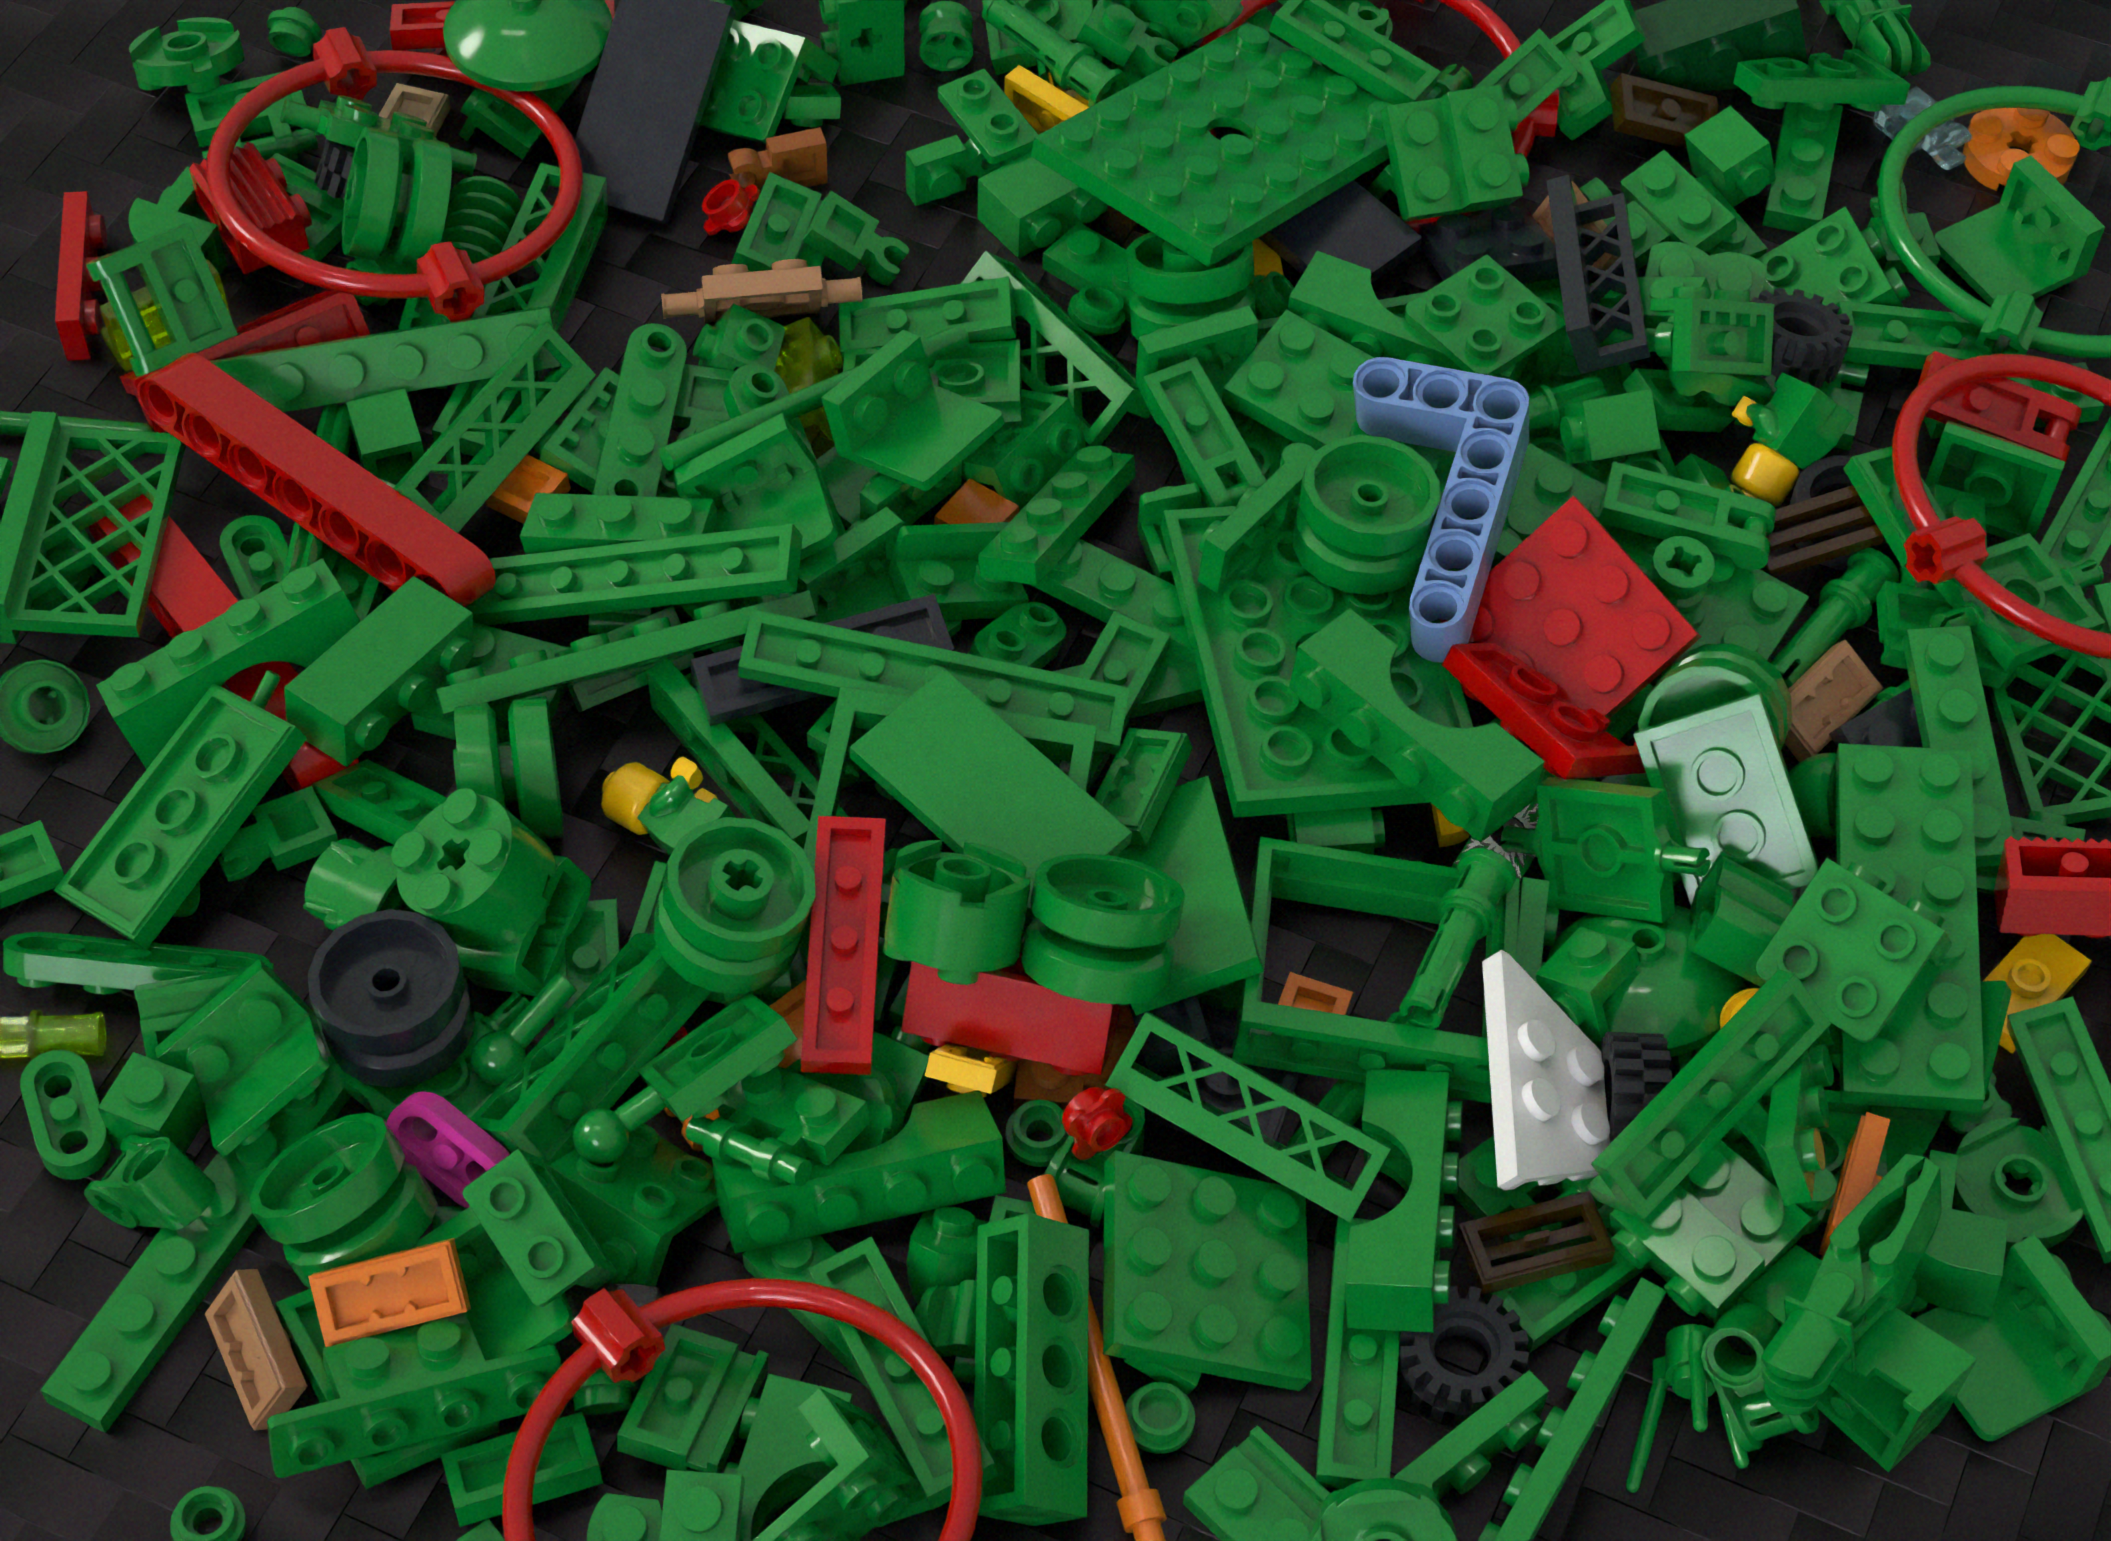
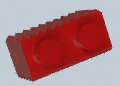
[189,142,312,274]
[1994,836,2111,938]

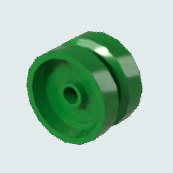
[342,127,452,268]
[1126,232,1257,340]
[1293,435,1440,595]
[1638,643,1793,750]
[453,696,564,840]
[654,817,816,994]
[1021,853,1185,1005]
[249,1113,438,1289]

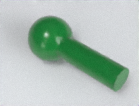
[471,973,577,1085]

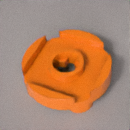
[1962,108,2080,191]

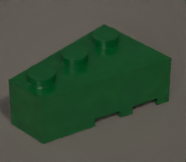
[1630,0,1808,92]

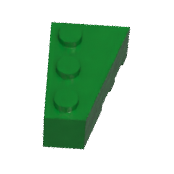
[1737,1245,1978,1473]

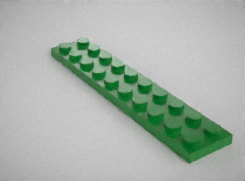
[1222,309,1809,662]

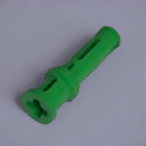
[982,0,1129,107]
[1770,548,1899,689]
[1399,848,1517,1029]

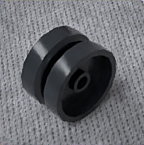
[307,909,475,1088]

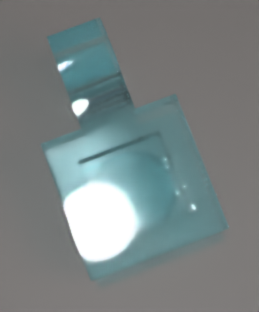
[1873,87,1972,170]

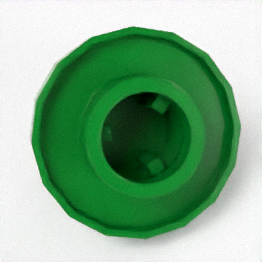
[0,659,90,755]

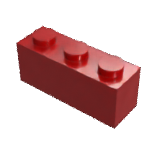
[901,952,1120,1076]

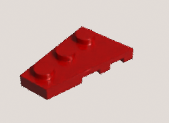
[1442,643,1646,779]

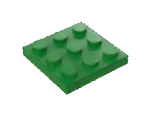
[1103,1150,1311,1391]

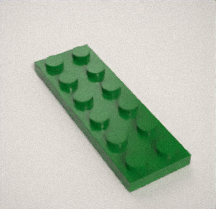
[1836,743,1985,1112]

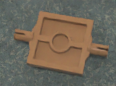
[661,259,862,323]

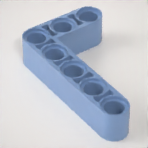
[1353,357,1529,662]

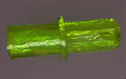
[0,1009,106,1061]

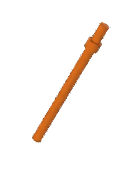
[1027,1174,1167,1541]

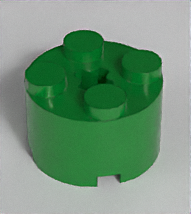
[391,788,556,949]
[883,840,1031,985]

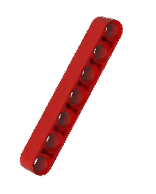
[137,353,496,608]
[82,494,359,792]

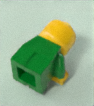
[1731,372,1855,507]
[601,756,736,858]

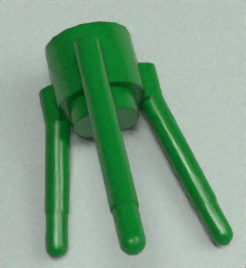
[1625,1324,1749,1493]

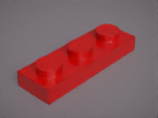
[55,191,107,361]

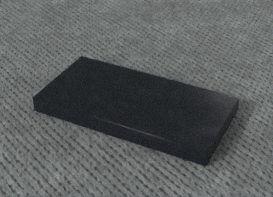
[575,0,736,225]
[1216,127,1422,284]

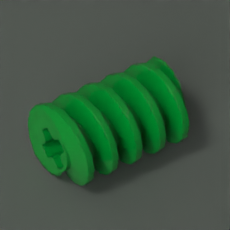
[441,176,521,289]

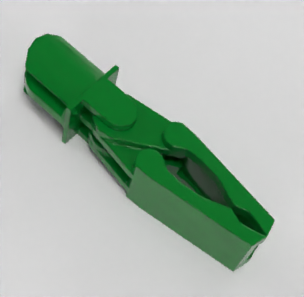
[1819,0,1931,78]
[1761,1154,1942,1416]

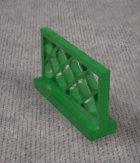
[0,411,186,644]
[1987,582,2111,824]

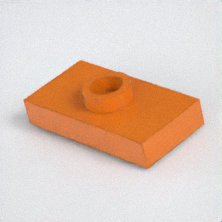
[1819,1112,1890,1260]
[308,1238,471,1347]

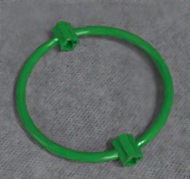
[1878,76,2111,359]

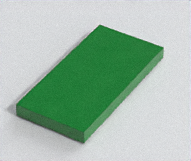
[850,668,1132,921]
[53,683,307,950]
[1116,776,1264,1015]

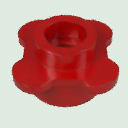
[702,179,761,235]
[1062,1087,1132,1160]

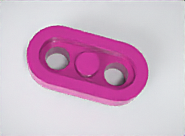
[387,1092,510,1208]

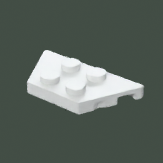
[1482,950,1610,1190]

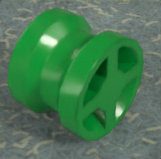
[919,1,973,71]
[1646,536,1715,615]

